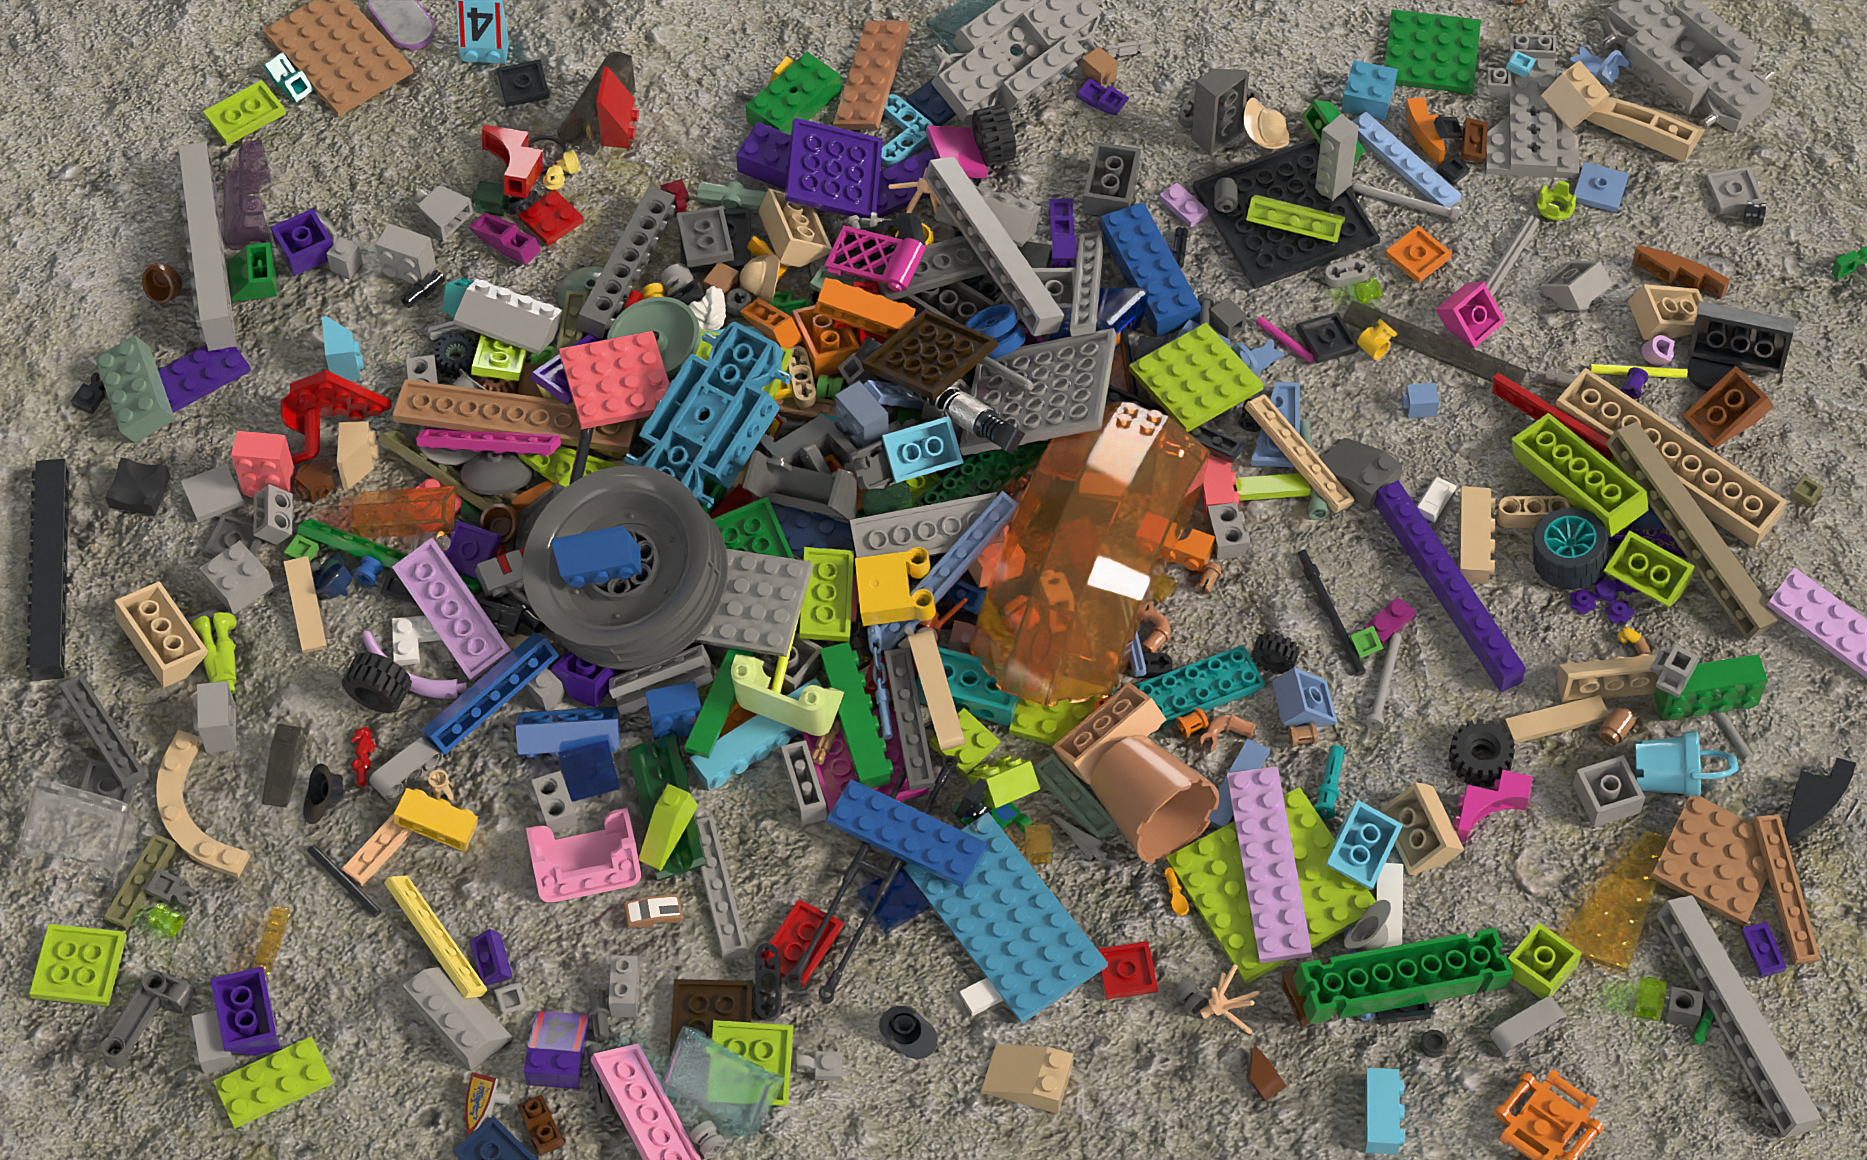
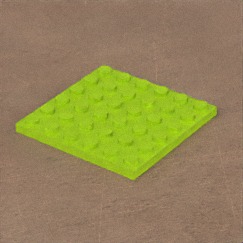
[1166,787,1376,984]

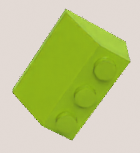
[1604,531,1695,608]

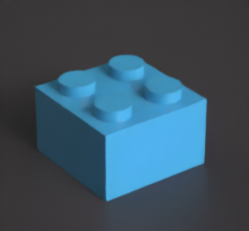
[1341,60,1398,121]

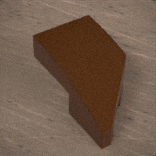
[1246,1046,1287,1101]

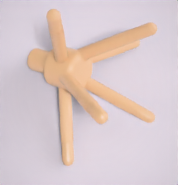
[888,167,942,222]
[1200,964,1260,1034]

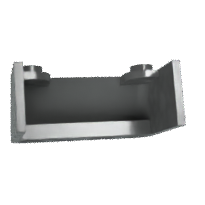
[743,450,857,524]

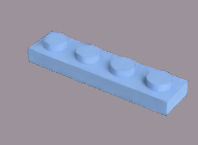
[864,380,925,410]

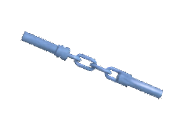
[867,624,893,739]

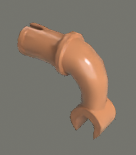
[1137,601,1171,653]
[1199,713,1256,753]

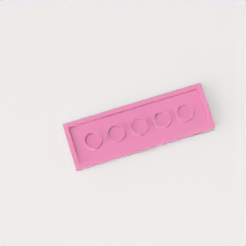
[590,1043,701,1160]

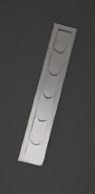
[697,815,748,959]

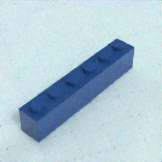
[421,632,559,755]

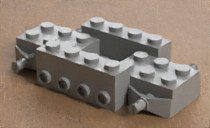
[931,0,1102,122]
[1600,0,1776,133]

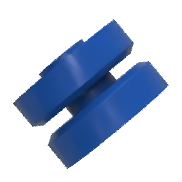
[965,304,1026,359]

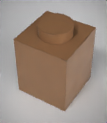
[1082,47,1118,86]
[703,262,740,297]

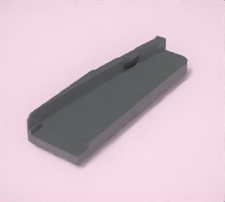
[845,414,945,490]

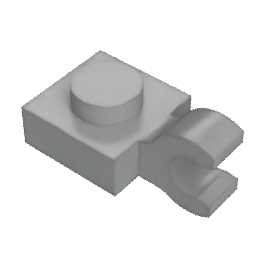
[797,1051,842,1081]

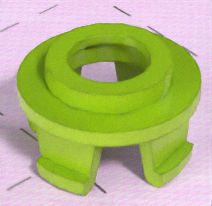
[1537,180,1576,221]

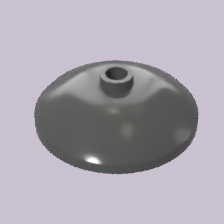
[460,450,534,495]

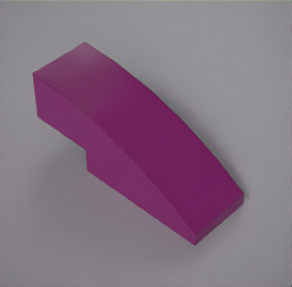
[469,212,541,265]

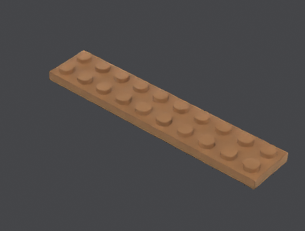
[392,379,640,453]

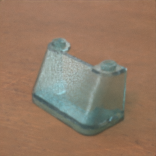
[661,1026,785,1137]

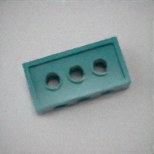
[916,647,1025,726]

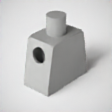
[415,186,473,241]

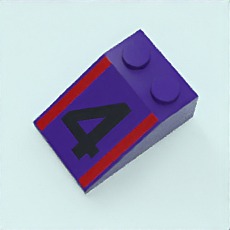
[523,1011,590,1089]

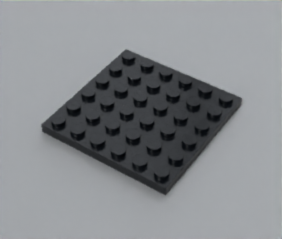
[1193,138,1380,290]

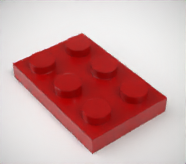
[762,899,844,988]

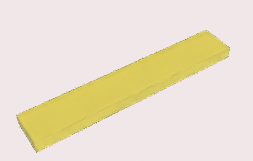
[384,875,487,998]

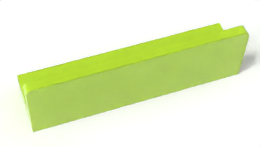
[1246,195,1345,243]

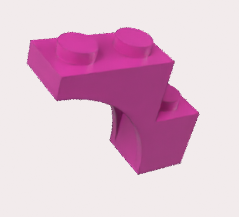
[1453,770,1533,843]

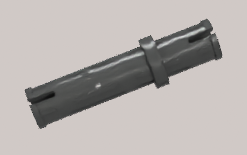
[586,1044,614,1123]

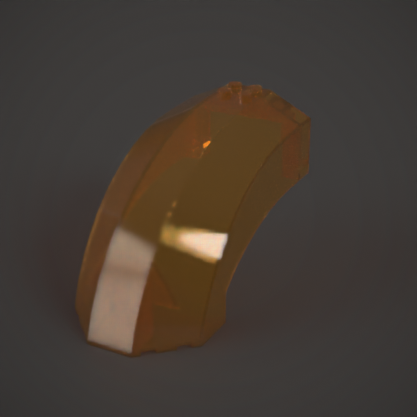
[970,402,1210,707]

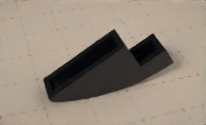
[1785,757,1857,847]

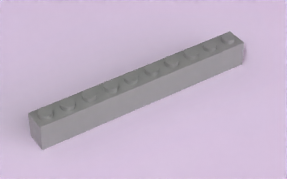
[924,157,1064,336]
[1656,895,1821,1138]

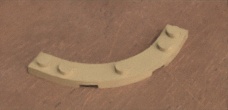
[156,730,250,878]

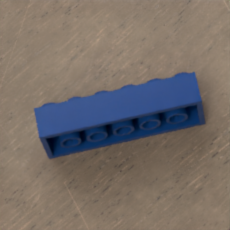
[1100,202,1201,338]

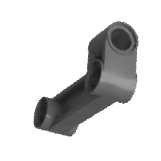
[101,970,196,1068]

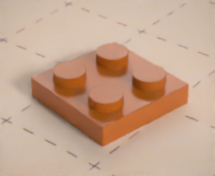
[1385,225,1452,284]

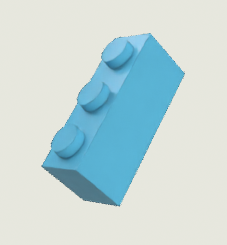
[1365,1068,1405,1154]

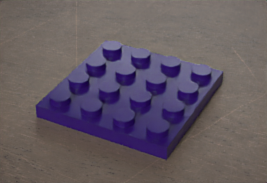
[784,118,883,218]

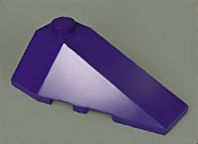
[551,651,622,707]

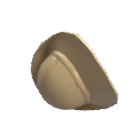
[1243,98,1290,149]
[740,254,780,304]

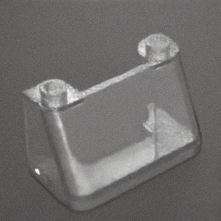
[17,779,139,880]

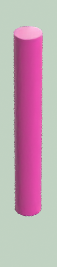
[1256,316,1314,364]

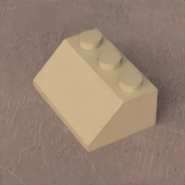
[1378,782,1464,875]

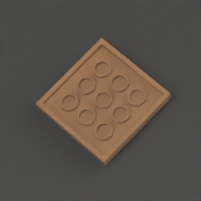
[1650,795,1768,926]

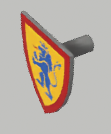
[465,1072,510,1136]

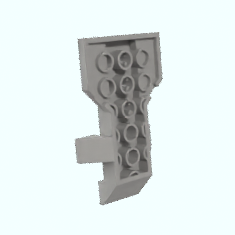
[1486,33,1579,179]

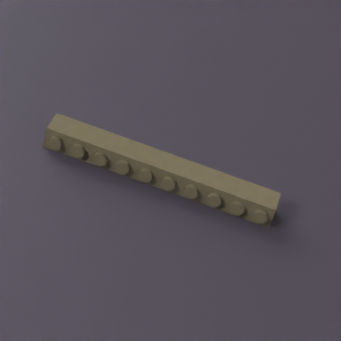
[1606,422,1780,641]

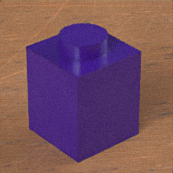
[1052,236,1076,268]

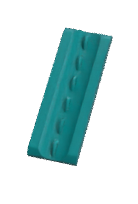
[1107,645,1265,729]

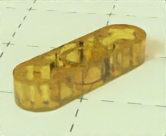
[253,905,290,976]

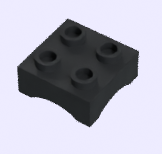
[105,457,170,516]

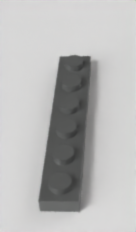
[884,648,935,790]
[59,674,147,789]

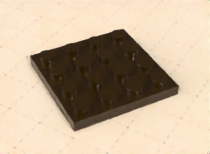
[861,309,998,401]

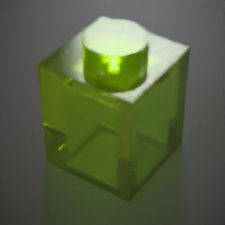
[1633,977,1667,1021]

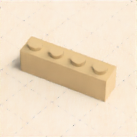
[1458,486,1495,584]

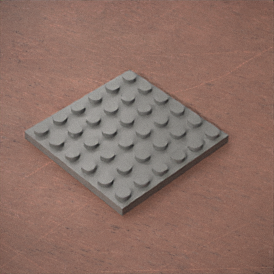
[959,328,1117,455]

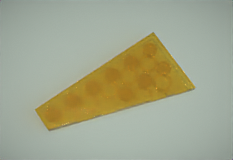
[1559,830,1668,973]

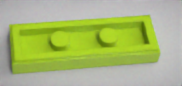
[1235,473,1311,501]

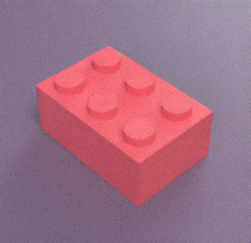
[231,431,296,498]

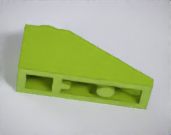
[638,784,699,871]

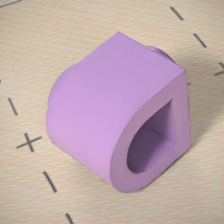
[1642,335,1675,368]

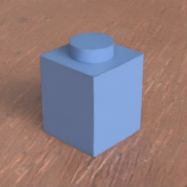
[1402,383,1439,418]

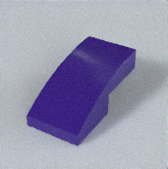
[1076,78,1129,115]
[1049,198,1074,240]

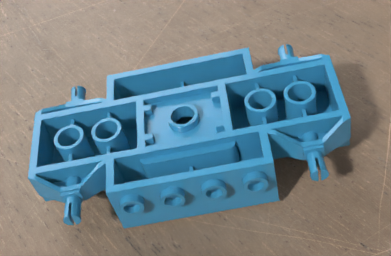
[624,321,792,508]

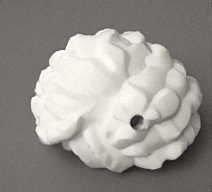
[688,286,726,331]

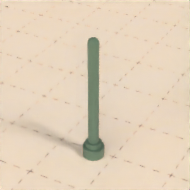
[1300,419,1328,520]

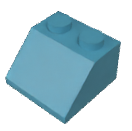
[322,316,364,380]

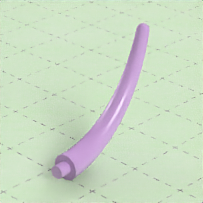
[362,631,468,699]

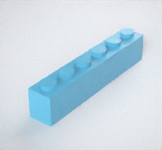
[690,678,823,791]

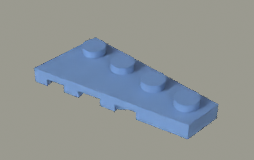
[1251,382,1300,467]

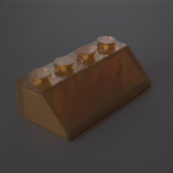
[350,486,456,538]

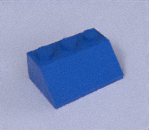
[551,526,641,588]

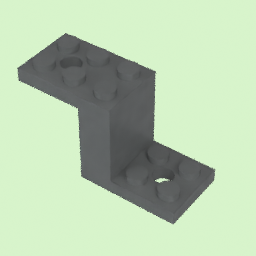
[754,414,858,473]

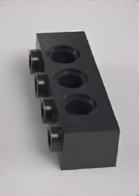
[829,213,926,267]

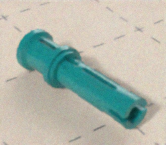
[1314,745,1345,819]

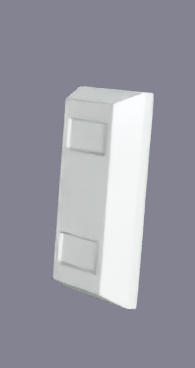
[1416,477,1457,523]

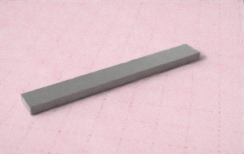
[1070,230,1104,337]

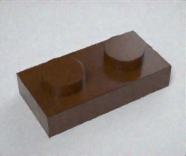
[1461,117,1488,164]

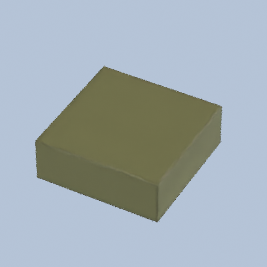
[1789,475,1824,508]

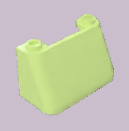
[731,655,844,736]

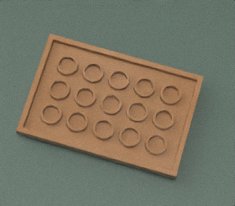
[263,0,413,117]

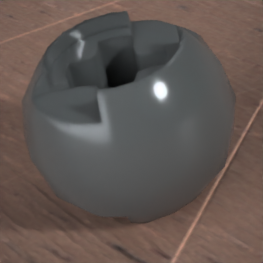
[724,289,753,318]

